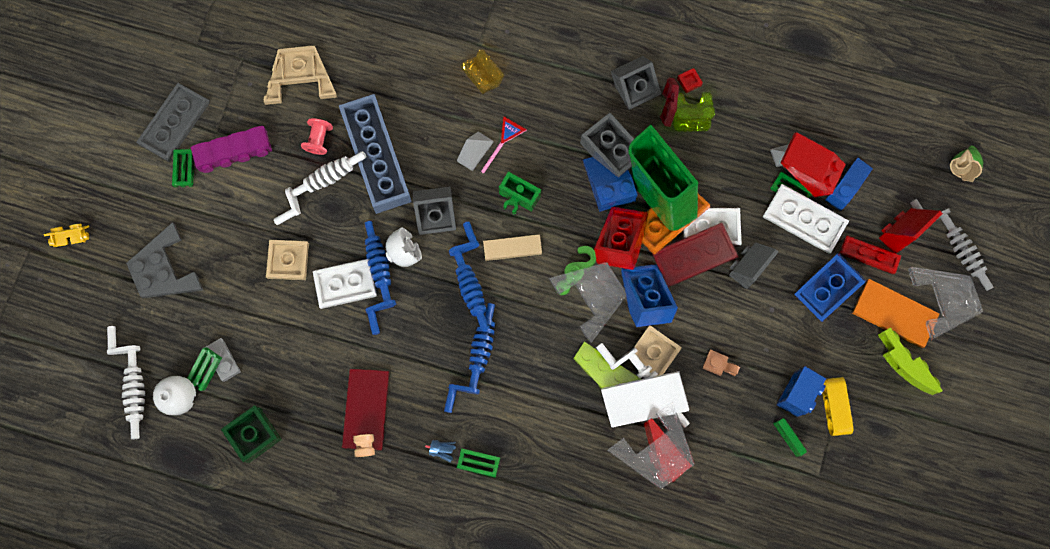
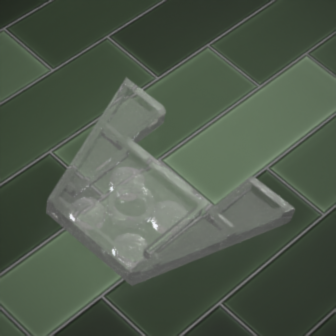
[548,262,626,343]
[908,267,983,340]
[607,402,694,489]

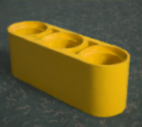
[822,377,853,436]

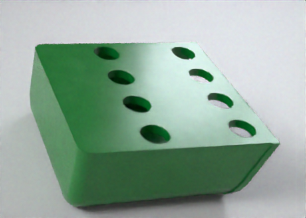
[629,125,698,231]

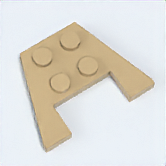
[264,46,337,105]

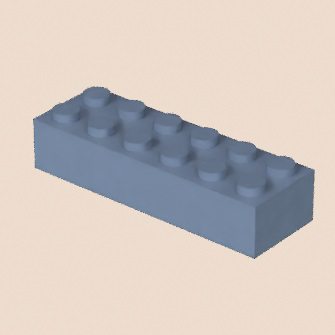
[339,94,412,214]

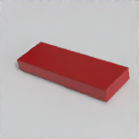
[840,236,901,274]

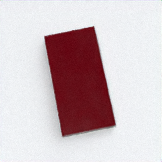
[652,223,738,288]
[342,369,390,451]

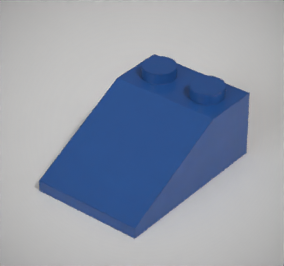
[583,157,637,212]
[794,253,866,322]
[621,265,678,327]

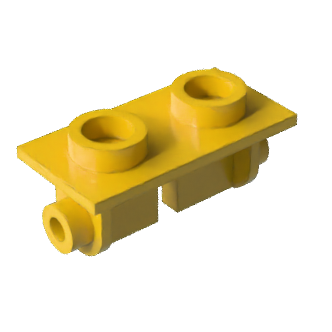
[44,223,89,247]

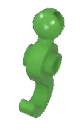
[555,246,596,295]

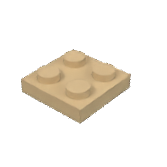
[266,240,309,280]
[634,325,682,376]

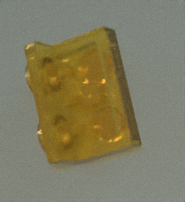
[461,49,504,94]

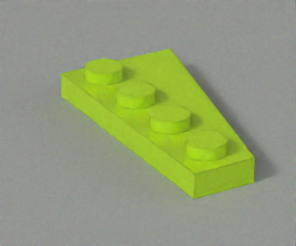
[574,342,641,389]

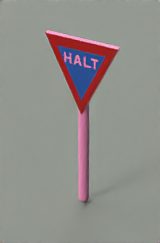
[481,116,527,173]

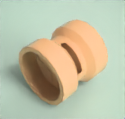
[353,434,375,457]

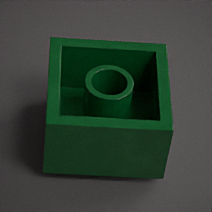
[221,405,282,463]

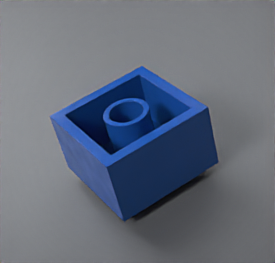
[776,366,826,417]

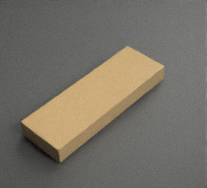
[483,235,542,261]

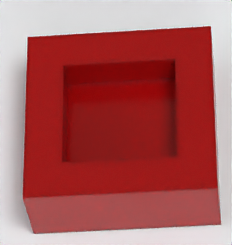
[677,68,703,93]

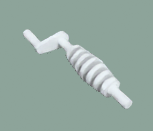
[274,151,366,225]
[107,326,145,439]
[596,343,690,428]

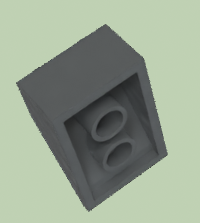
[580,113,634,178]

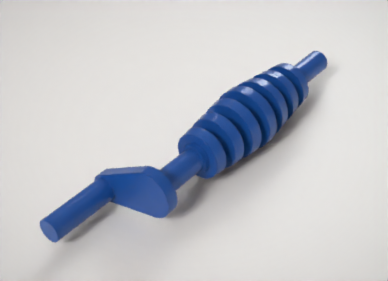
[365,221,396,335]
[449,222,489,331]
[444,303,495,413]

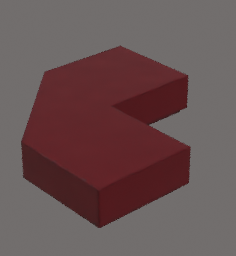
[660,77,679,127]

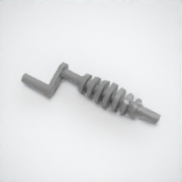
[910,199,994,291]

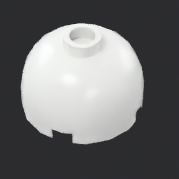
[386,228,422,267]
[153,376,196,415]

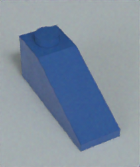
[825,158,873,211]

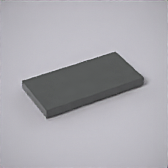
[136,83,210,162]

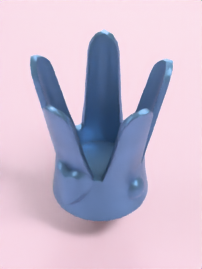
[425,440,456,463]

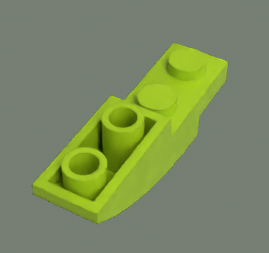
[878,328,943,395]

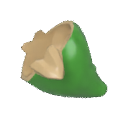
[950,146,983,182]

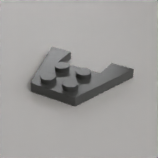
[126,222,203,298]

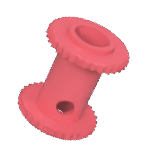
[301,118,333,155]

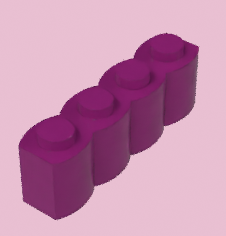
[191,126,272,173]

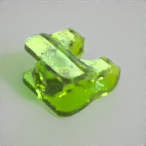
[674,92,715,132]

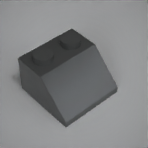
[611,56,661,110]
[413,187,456,235]
[729,242,779,289]

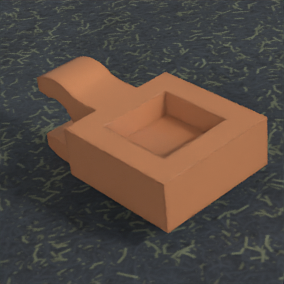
[702,350,740,376]

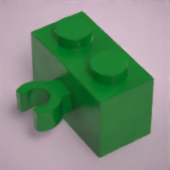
[499,172,541,214]

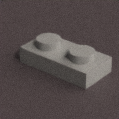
[204,338,241,382]

